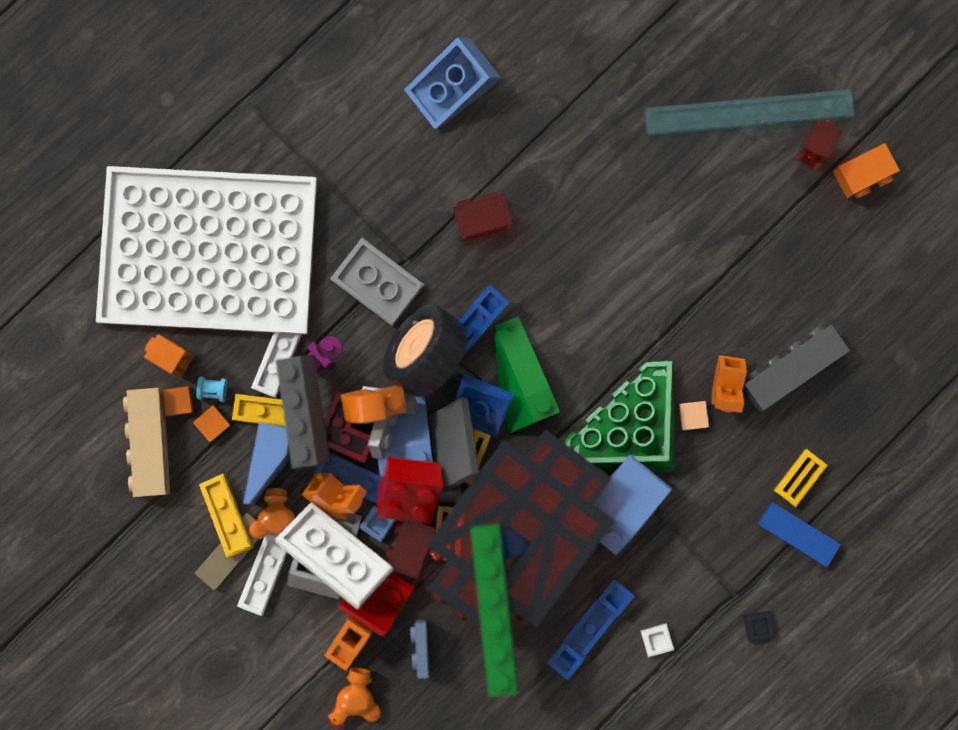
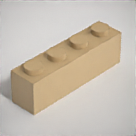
[123,388,170,497]

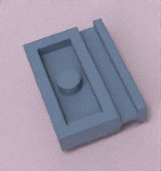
[410,619,429,678]

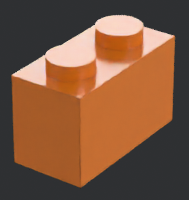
[833,143,900,199]
[144,334,195,377]

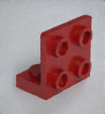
[338,572,415,636]

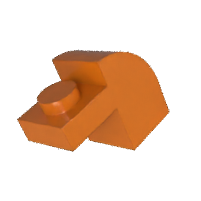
[712,355,747,413]
[341,385,407,423]
[302,473,367,520]
[324,617,373,671]

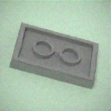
[330,238,425,327]

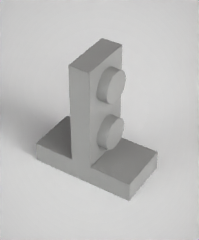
[362,386,418,459]

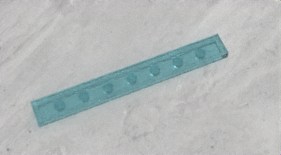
[644,90,854,136]

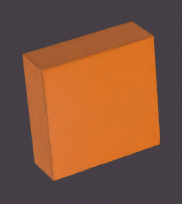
[162,386,193,417]
[193,405,231,443]

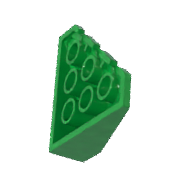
[564,361,676,472]

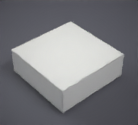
[640,623,674,657]

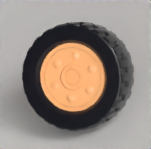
[383,305,482,397]

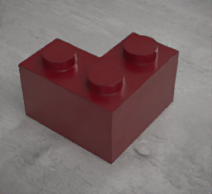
[324,392,371,463]

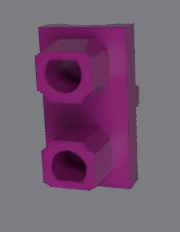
[307,336,343,374]

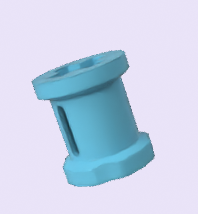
[196,376,227,402]

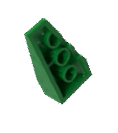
[494,317,560,433]

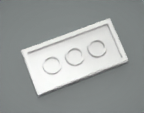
[275,502,393,609]

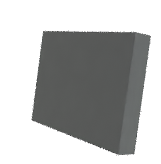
[428,397,479,492]

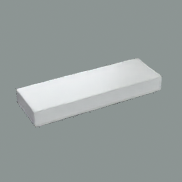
[251,332,302,398]
[237,534,288,616]

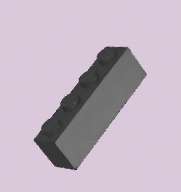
[743,325,850,412]
[276,355,330,468]

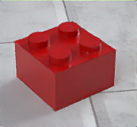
[377,457,443,524]

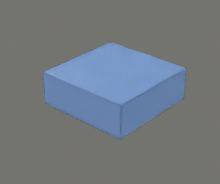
[359,505,396,542]

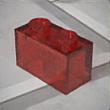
[794,119,842,170]
[453,192,512,242]
[384,520,436,579]

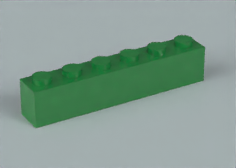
[471,523,519,697]

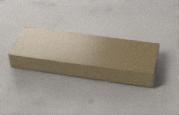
[194,512,259,591]

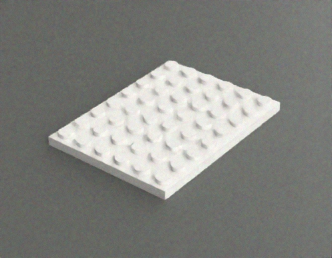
[96,166,317,334]

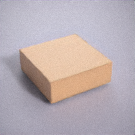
[678,401,709,430]

